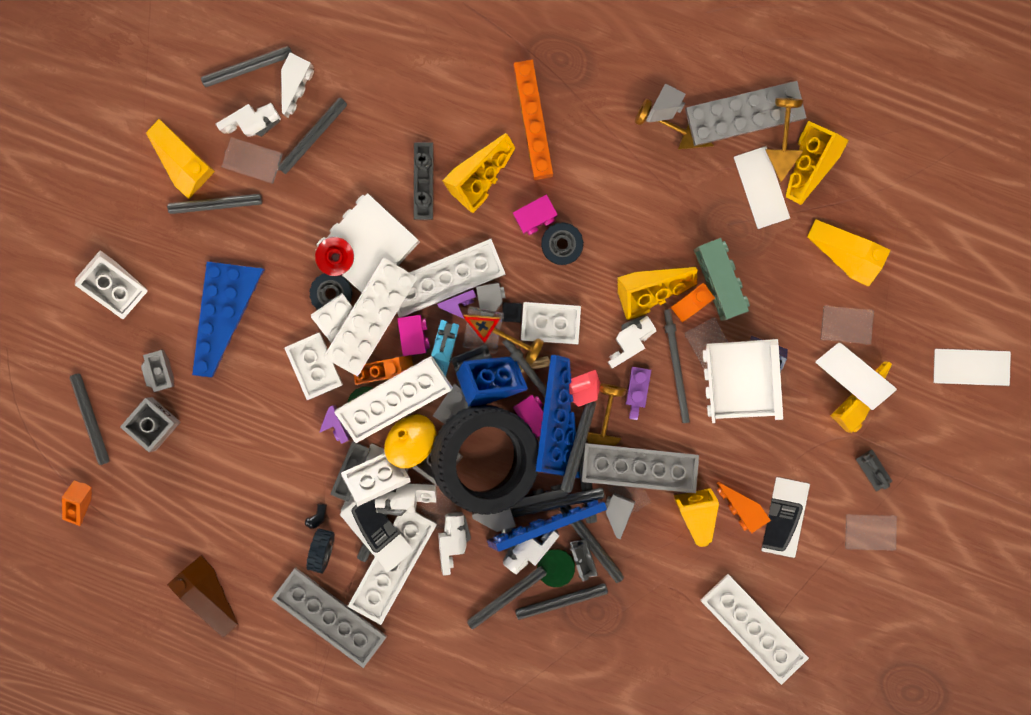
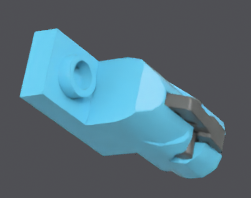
[431,320,459,377]

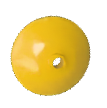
[384,415,436,468]

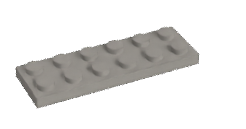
[685,81,806,146]
[581,443,699,493]
[272,567,387,668]

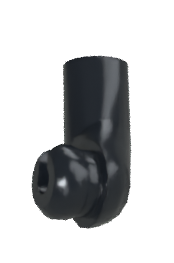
[305,503,327,529]

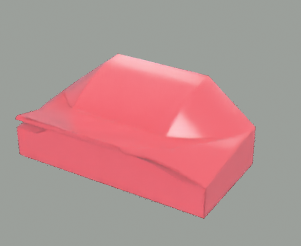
[569,370,601,407]

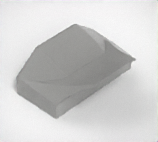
[141,350,174,392]

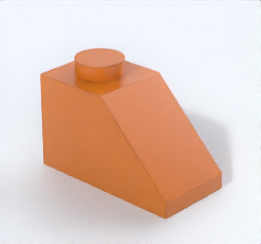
[670,283,715,322]
[62,480,92,526]

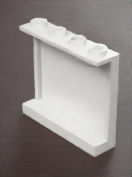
[317,193,420,293]
[703,339,783,423]

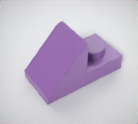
[437,290,477,319]
[320,405,351,444]

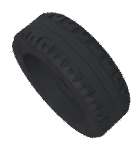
[431,405,539,515]

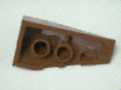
[167,555,238,638]

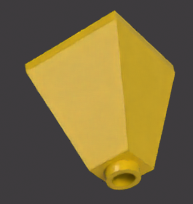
[673,488,719,547]

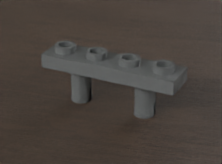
[414,143,434,220]

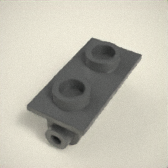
[450,344,492,373]
[856,449,893,492]
[570,539,598,581]

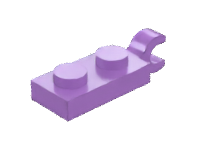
[626,367,651,420]

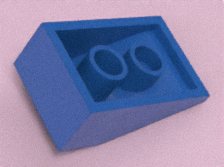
[456,357,528,407]

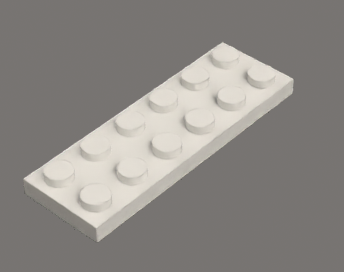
[397,239,506,318]
[324,257,417,376]
[334,356,453,443]
[348,512,437,625]
[701,574,809,685]

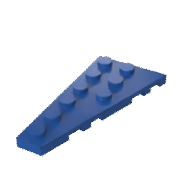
[192,262,265,377]
[536,355,580,478]
[487,500,607,552]

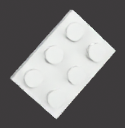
[311,293,353,343]
[521,302,581,344]
[285,332,343,400]
[341,453,411,506]

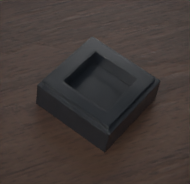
[502,302,522,323]

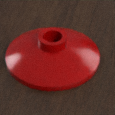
[315,237,354,276]

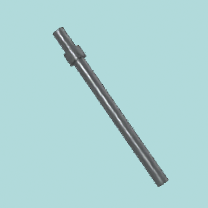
[664,309,690,423]
[502,339,577,429]

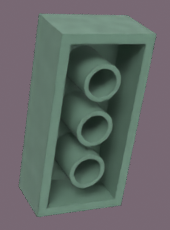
[694,238,750,321]

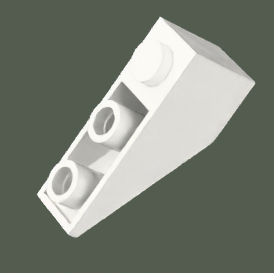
[281,53,314,118]

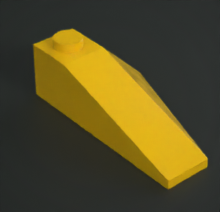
[146,119,215,199]
[786,121,849,205]
[442,133,515,213]
[807,220,891,286]
[618,267,697,320]
[830,362,892,433]

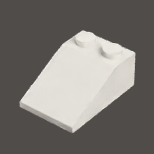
[75,250,148,319]

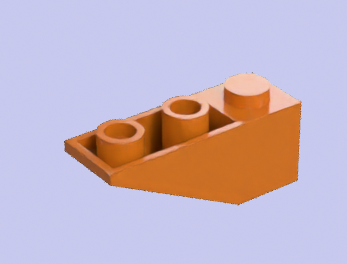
[353,355,413,385]
[716,482,771,534]

